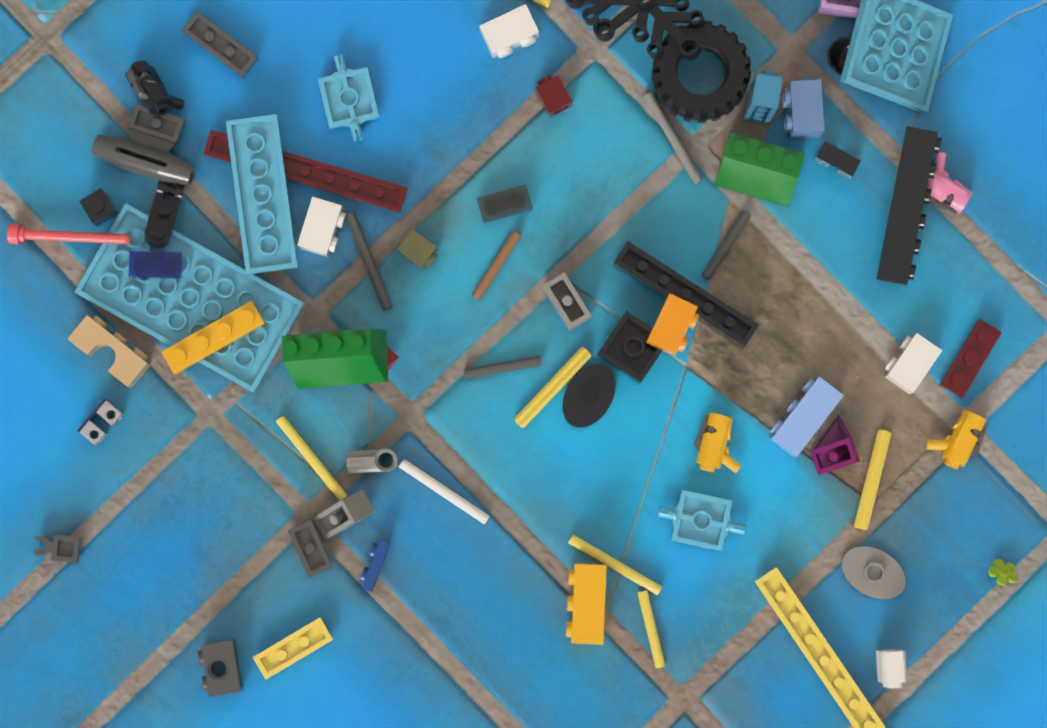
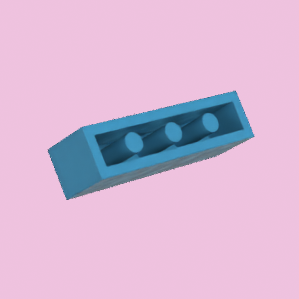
[743,70,783,126]

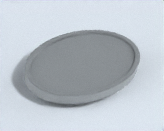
[841,546,906,599]

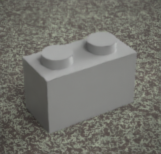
[542,272,592,332]

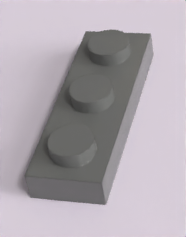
[181,11,258,78]

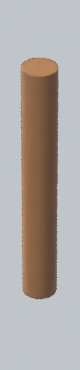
[472,231,521,300]

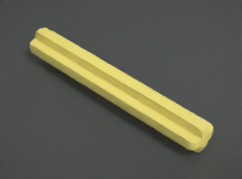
[514,347,591,428]
[854,429,892,530]

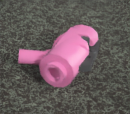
[927,152,973,214]

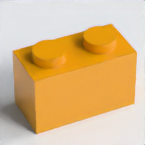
[646,293,700,356]

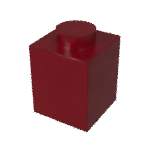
[535,75,573,118]

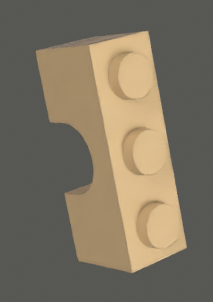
[68,315,151,389]

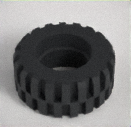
[652,21,751,123]

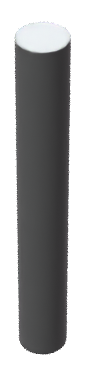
[701,210,751,280]
[464,355,542,379]

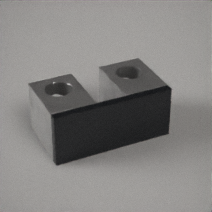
[814,141,861,180]

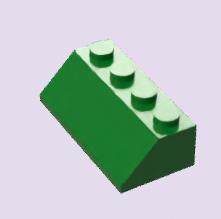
[282,328,388,389]

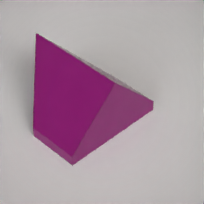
[810,414,860,475]

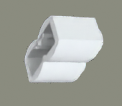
[876,649,907,688]

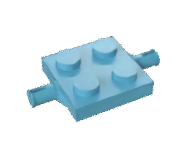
[318,55,380,142]
[657,490,746,551]

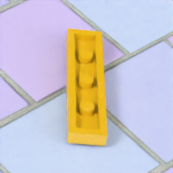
[162,301,265,375]

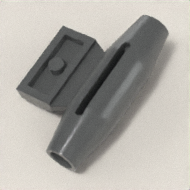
[92,104,196,185]

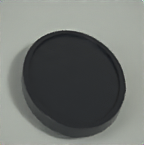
[562,364,615,428]

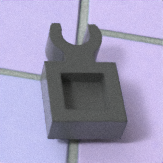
[34,534,82,563]

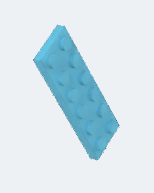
[226,114,298,275]

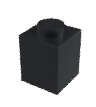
[79,188,119,227]

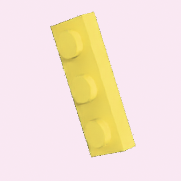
[253,617,334,680]

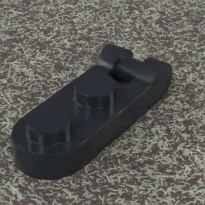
[144,181,185,248]

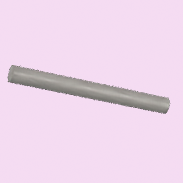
[644,92,703,185]

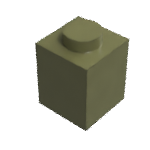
[397,229,438,270]

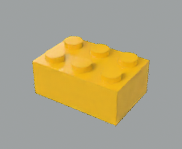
[566,564,607,644]

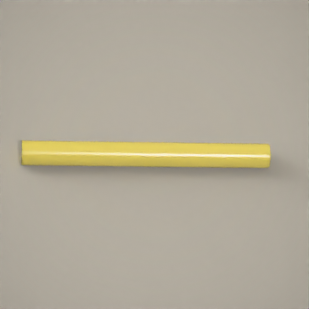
[276,415,348,501]
[568,534,662,595]

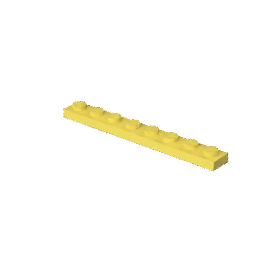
[754,567,886,728]

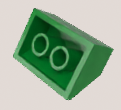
[714,132,805,207]

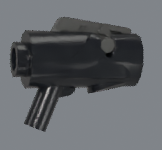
[125,60,184,116]

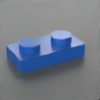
[359,539,391,592]

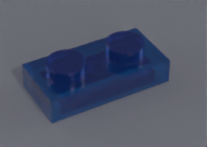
[129,251,183,279]

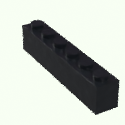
[876,126,942,285]
[613,241,759,349]

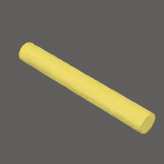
[637,590,666,668]

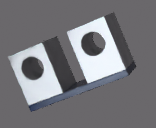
[77,399,124,446]

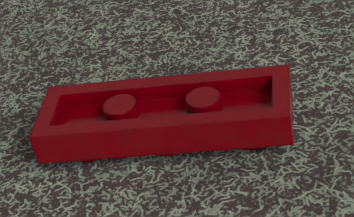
[939,319,1002,399]

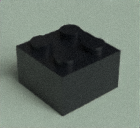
[597,311,663,385]

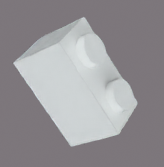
[479,4,539,58]
[297,197,346,257]
[884,333,943,394]

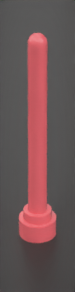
[7,223,131,244]

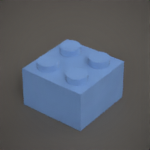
[781,79,825,140]

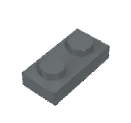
[287,520,333,578]

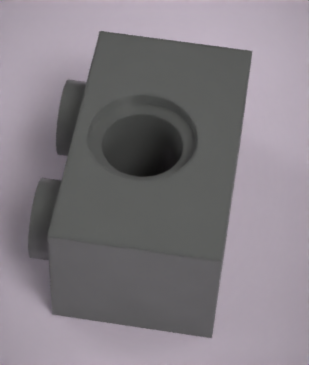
[198,639,243,697]

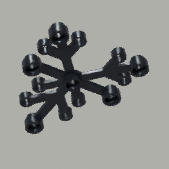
[565,0,705,60]

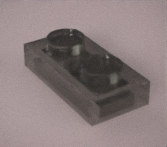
[477,184,533,224]

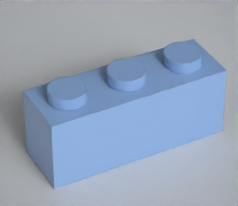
[770,377,844,458]

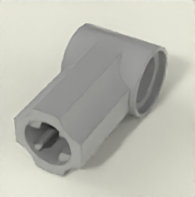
[347,448,400,474]

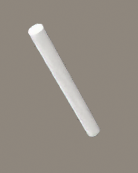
[399,459,490,525]

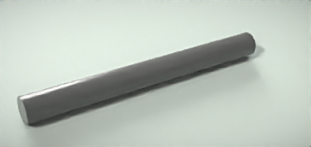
[346,212,393,311]

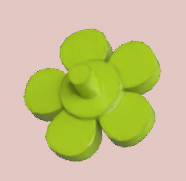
[988,559,1018,586]

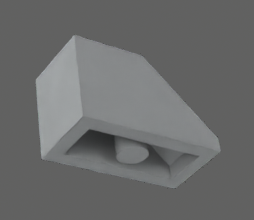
[313,489,375,540]

